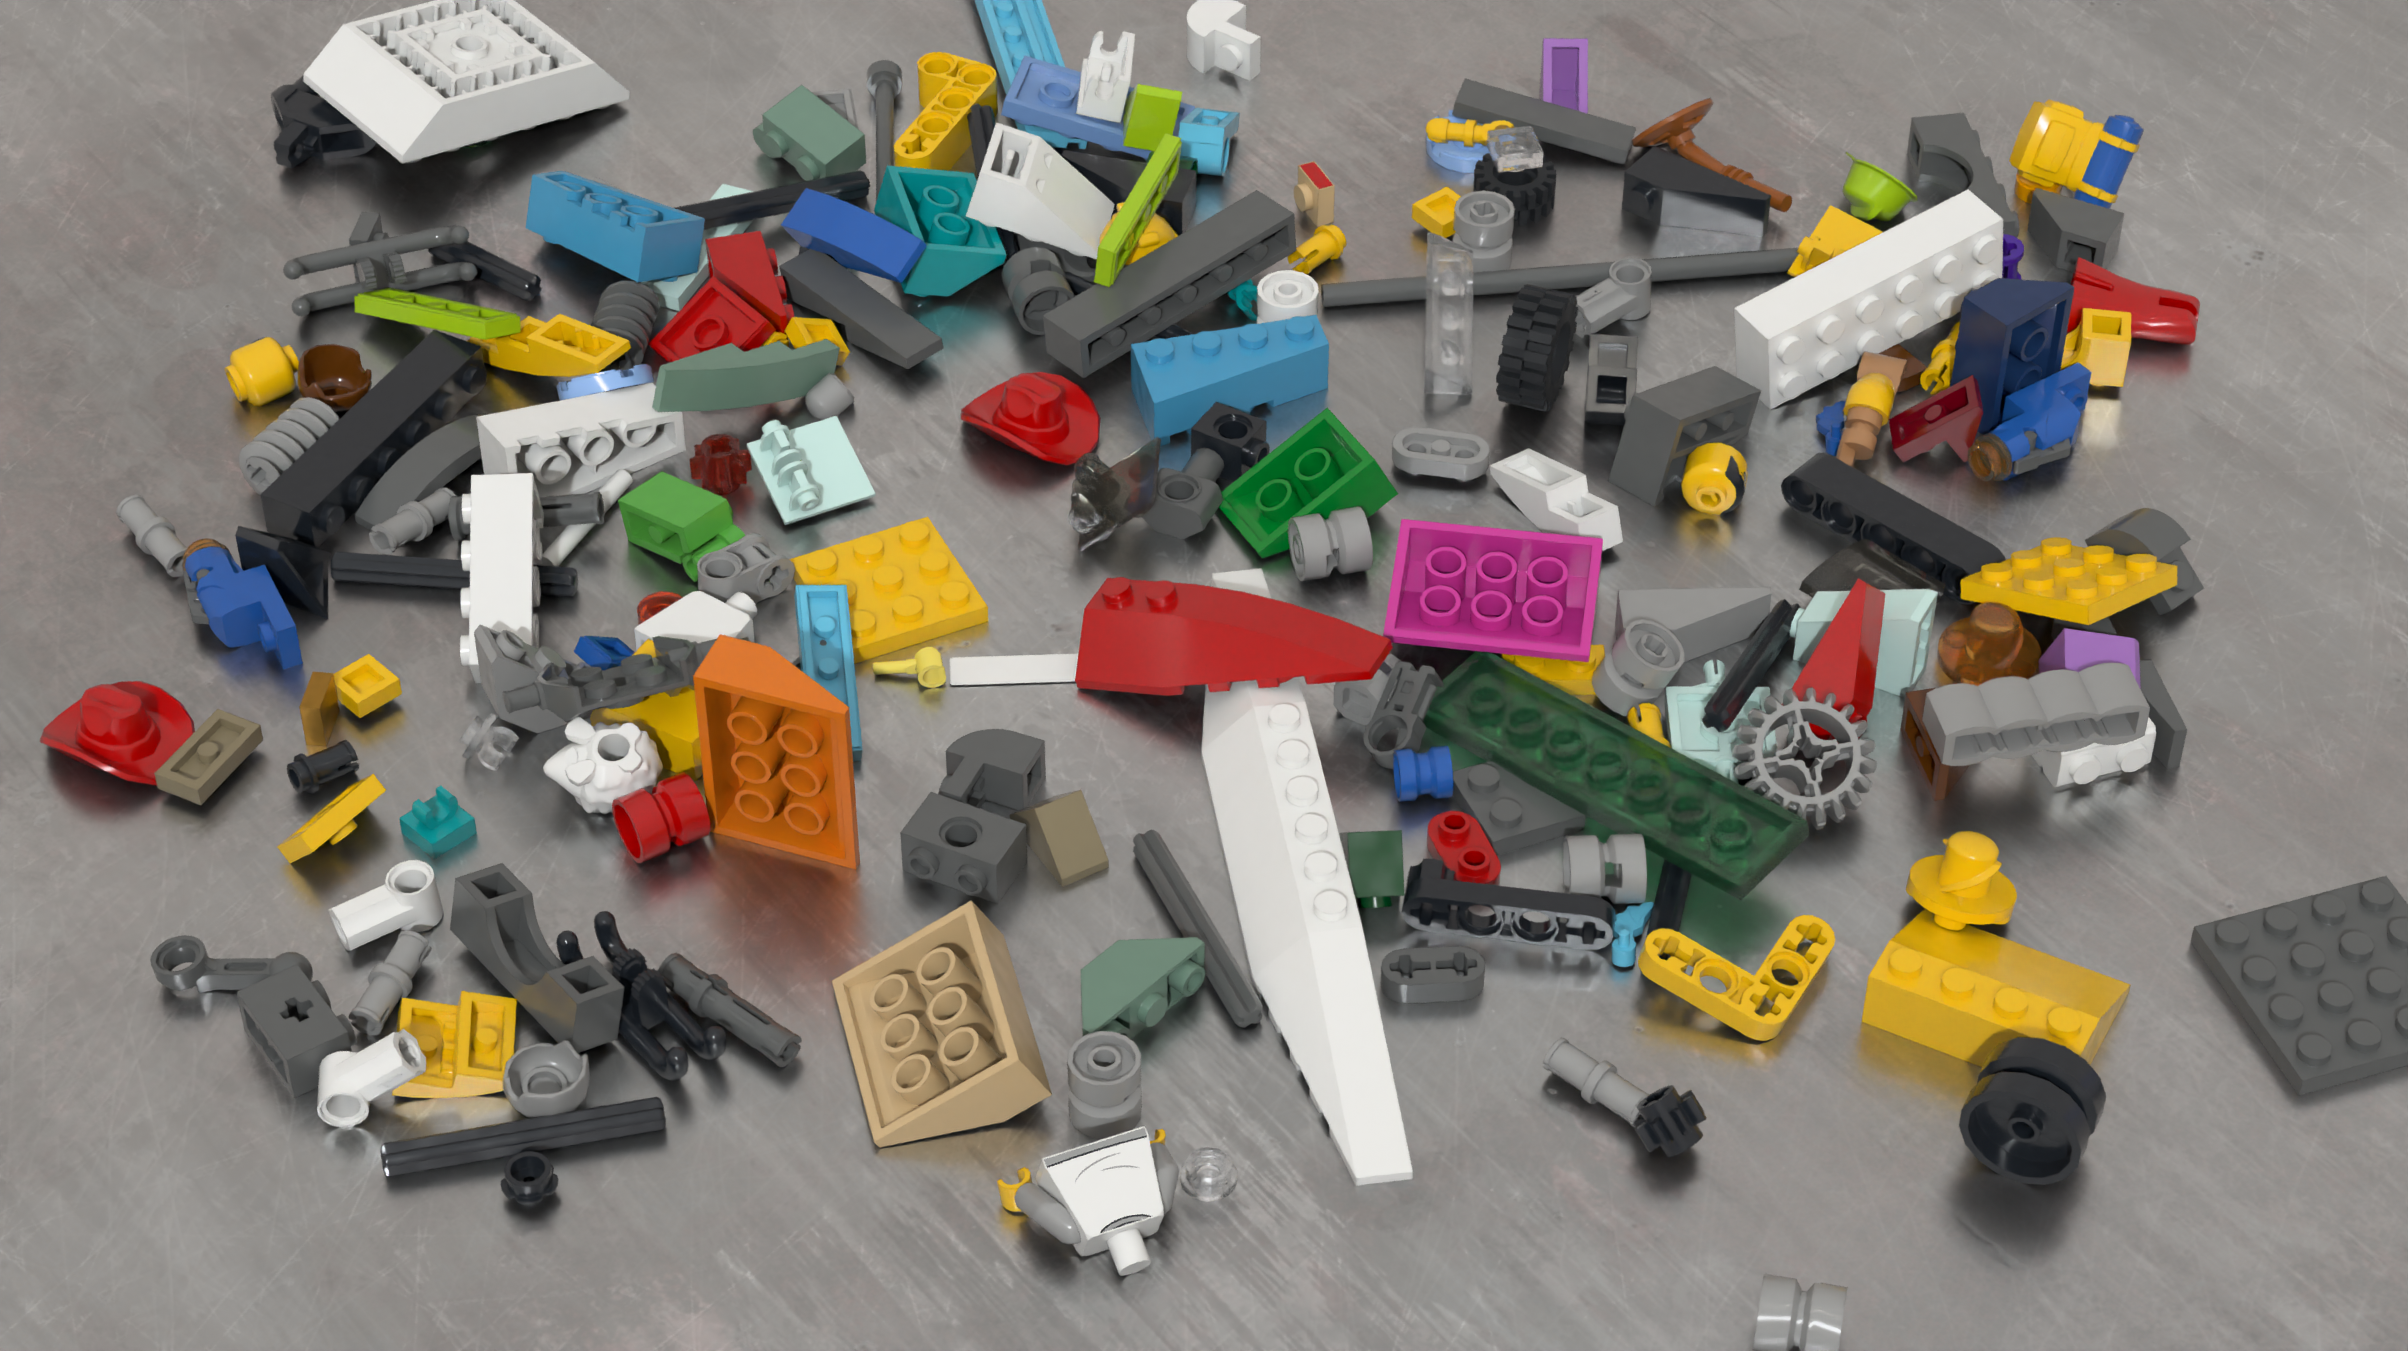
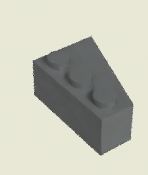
[1608,366,1761,507]

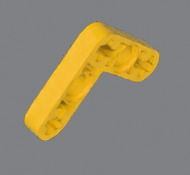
[1638,915,1835,1041]

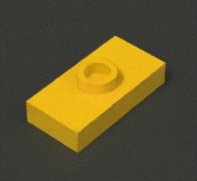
[277,774,386,863]

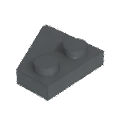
[1453,759,1586,855]

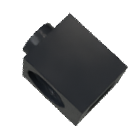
[1191,402,1270,482]

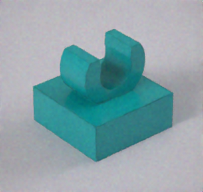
[399,785,477,860]

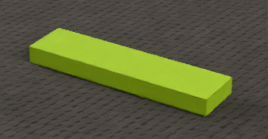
[1094,133,1182,287]
[354,288,521,340]

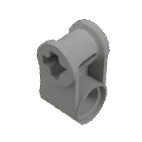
[697,533,795,604]

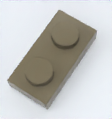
[154,709,263,805]

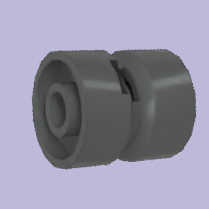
[1001,247,1075,335]

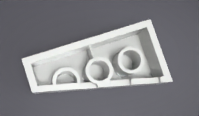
[476,383,686,497]
[460,473,544,684]

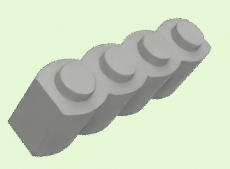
[1922,663,2150,766]

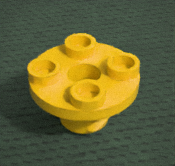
[1906,831,2017,930]

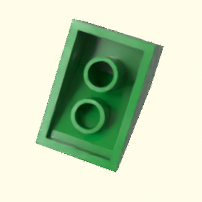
[1218,408,1398,558]

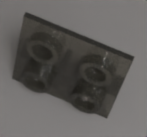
[1068,437,1161,552]

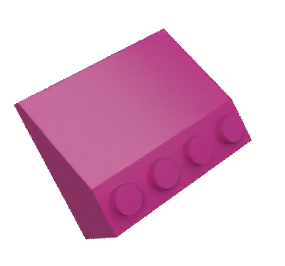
[1383,519,1603,662]

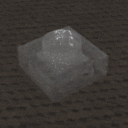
[1487,126,1543,172]

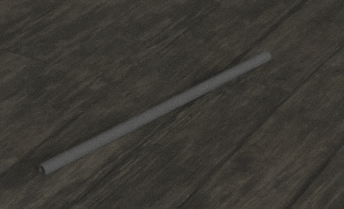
[1321,247,1799,307]

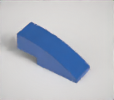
[781,188,927,283]

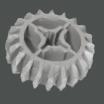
[1732,687,1877,830]

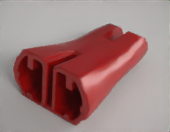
[2067,257,2200,345]

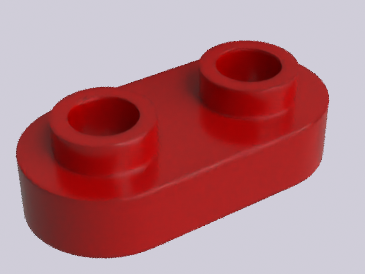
[1427,811,1501,886]

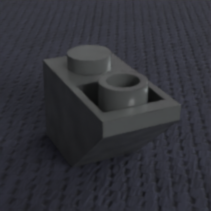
[2028,188,2124,272]

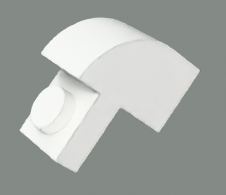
[1187,0,1261,81]

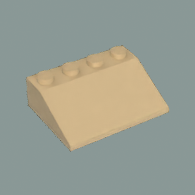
[832,900,1052,1148]

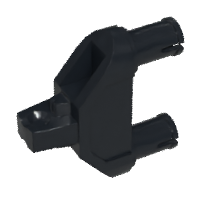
[271,76,378,169]

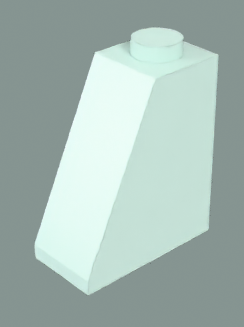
[1790,589,1938,698]

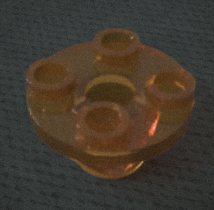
[1937,602,2041,686]

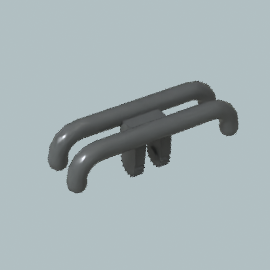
[283,225,477,317]

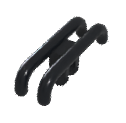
[556,911,726,1081]

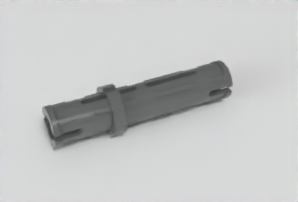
[658,953,802,1067]

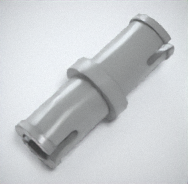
[369,487,456,555]
[116,494,193,577]
[348,930,432,1035]
[1543,1037,1650,1128]

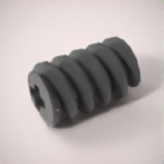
[591,281,660,374]

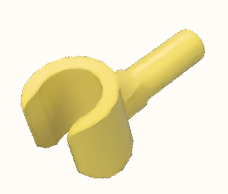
[873,647,946,688]

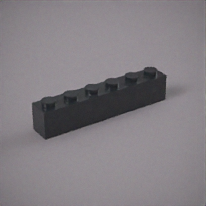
[260,330,487,548]

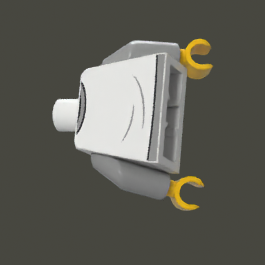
[997,1126,1179,1276]

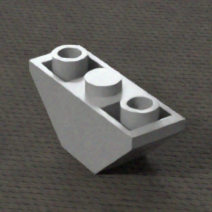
[474,624,591,734]

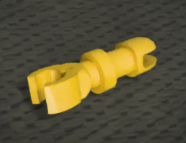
[1425,118,1515,152]

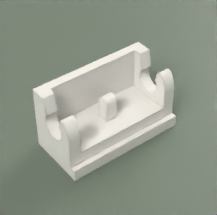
[1076,31,1135,123]

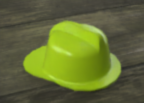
[1843,151,1918,221]

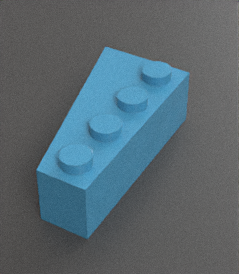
[526,170,705,282]
[1131,315,1329,448]

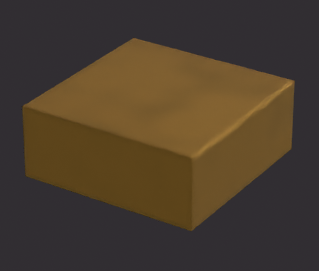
[299,672,340,746]

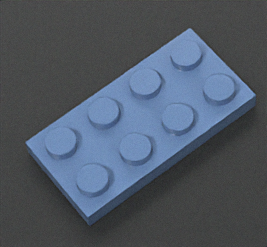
[1001,56,1195,160]

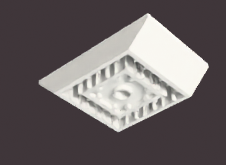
[303,0,630,164]

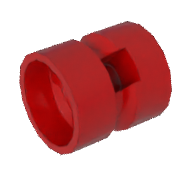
[612,772,711,863]

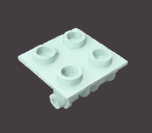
[746,416,876,525]

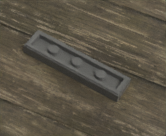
[1452,78,1636,164]

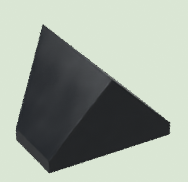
[235,526,331,619]

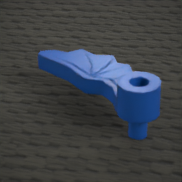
[1816,400,1845,456]

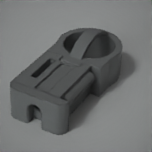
[1363,662,1444,769]

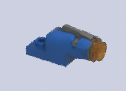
[1968,362,2091,482]
[182,538,303,670]

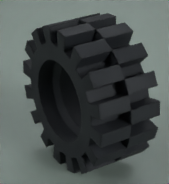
[1473,147,1556,226]

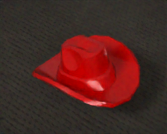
[960,372,1101,465]
[39,681,195,786]

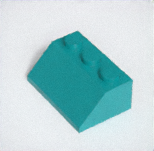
[874,166,1007,297]

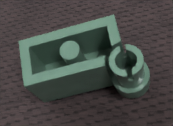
[752,85,866,181]

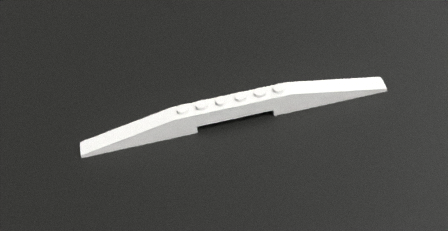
[1201,568,1413,1186]

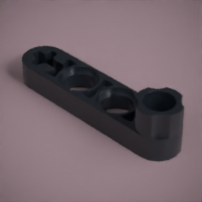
[1401,859,1616,950]

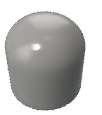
[805,373,854,420]

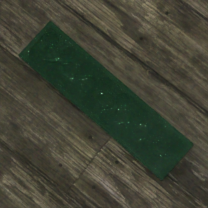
[1423,651,1809,901]

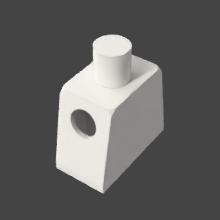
[634,591,757,650]

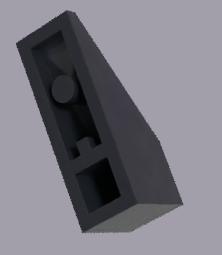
[1622,146,1771,237]
[1061,150,1196,236]

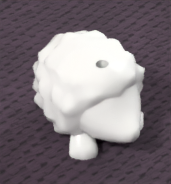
[543,717,663,814]

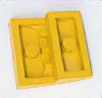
[392,991,517,1099]

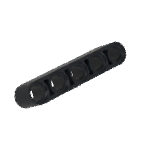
[1781,453,2006,605]

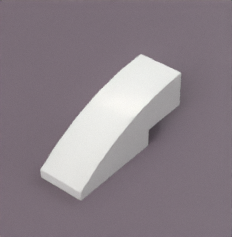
[1489,448,1623,551]

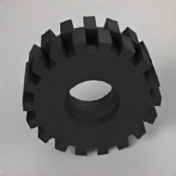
[1496,284,1578,412]

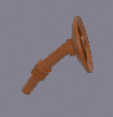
[1631,98,1792,213]

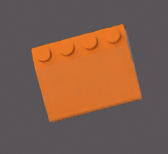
[693,634,860,870]

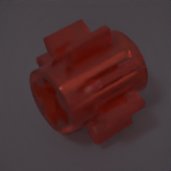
[689,434,752,495]

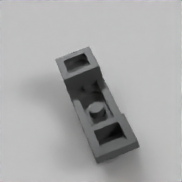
[355,413,491,531]

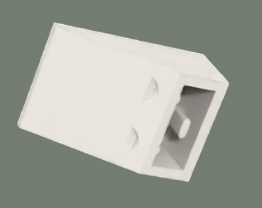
[966,122,1115,260]

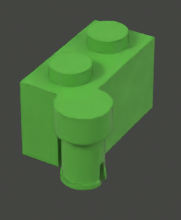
[618,471,746,582]

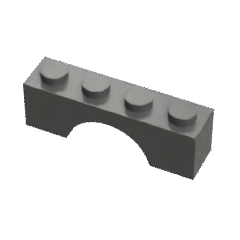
[1907,113,2019,238]
[450,863,624,1053]

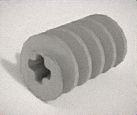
[239,397,339,495]

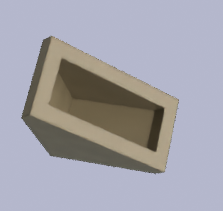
[1010,790,1109,887]

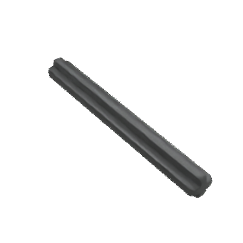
[1133,830,1263,1028]

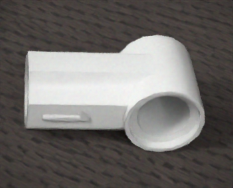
[328,860,443,951]
[317,1029,426,1127]

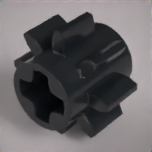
[1634,1085,1707,1157]

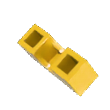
[2060,308,2131,387]

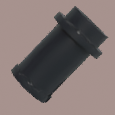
[287,740,359,794]

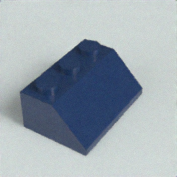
[1950,278,2075,435]

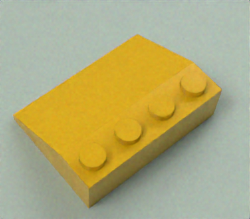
[1862,909,2131,1067]

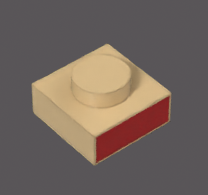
[1293,161,1335,227]

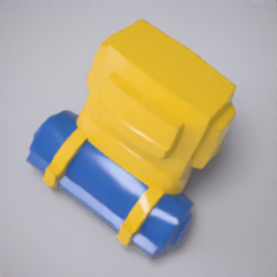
[2009,99,2144,209]

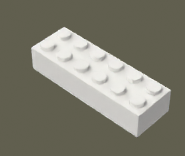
[1734,189,2003,410]

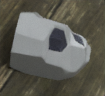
[1333,653,1401,726]

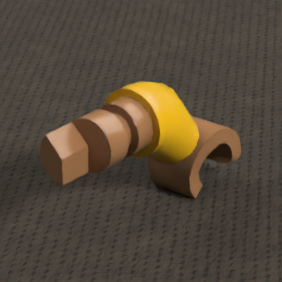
[1835,351,1908,467]

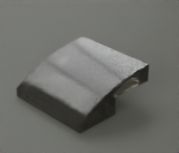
[1799,538,1946,603]

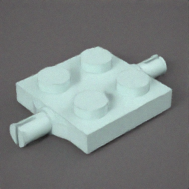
[1664,660,1777,798]

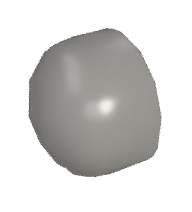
[503,1040,590,1118]

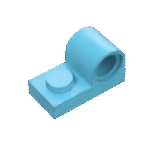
[1179,107,1240,176]

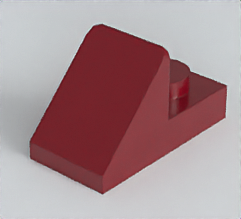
[1889,375,1983,463]

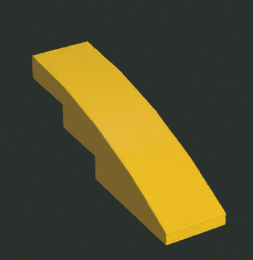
[467,313,631,377]

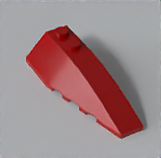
[1075,577,1393,696]

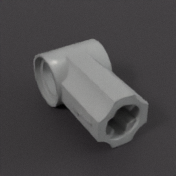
[1575,257,1652,339]

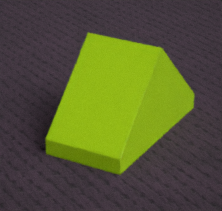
[1123,84,1182,151]

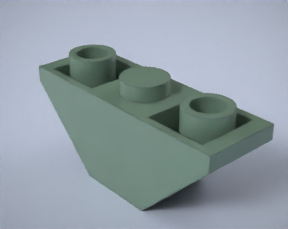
[1080,937,1205,1040]

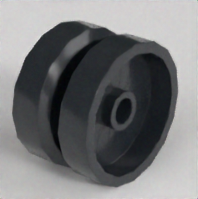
[1959,1037,2106,1185]

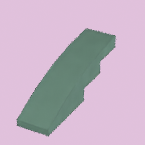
[652,339,840,412]

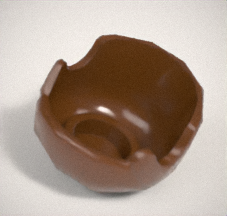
[298,344,372,414]

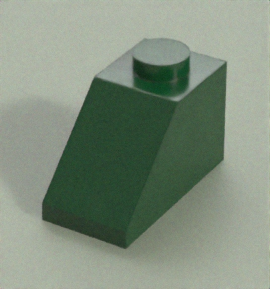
[1339,830,1405,908]

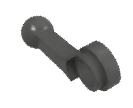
[150,935,313,993]

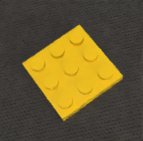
[789,517,988,664]
[1961,537,2177,625]

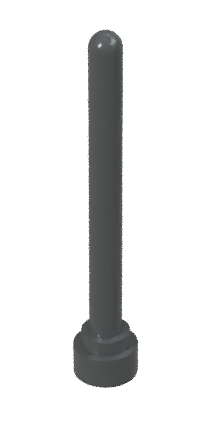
[867,60,902,201]

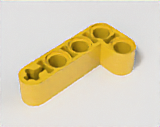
[894,52,998,171]

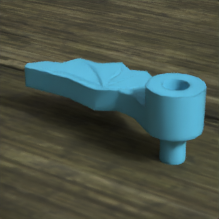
[1611,902,1654,967]

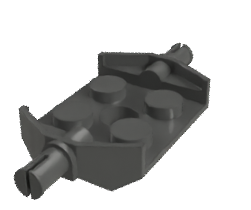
[503,635,726,723]

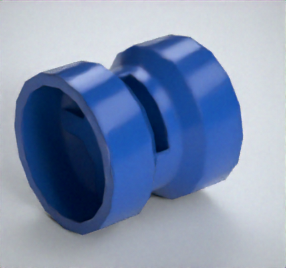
[1393,746,1453,802]

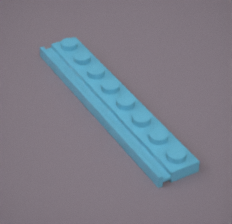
[974,0,1088,149]

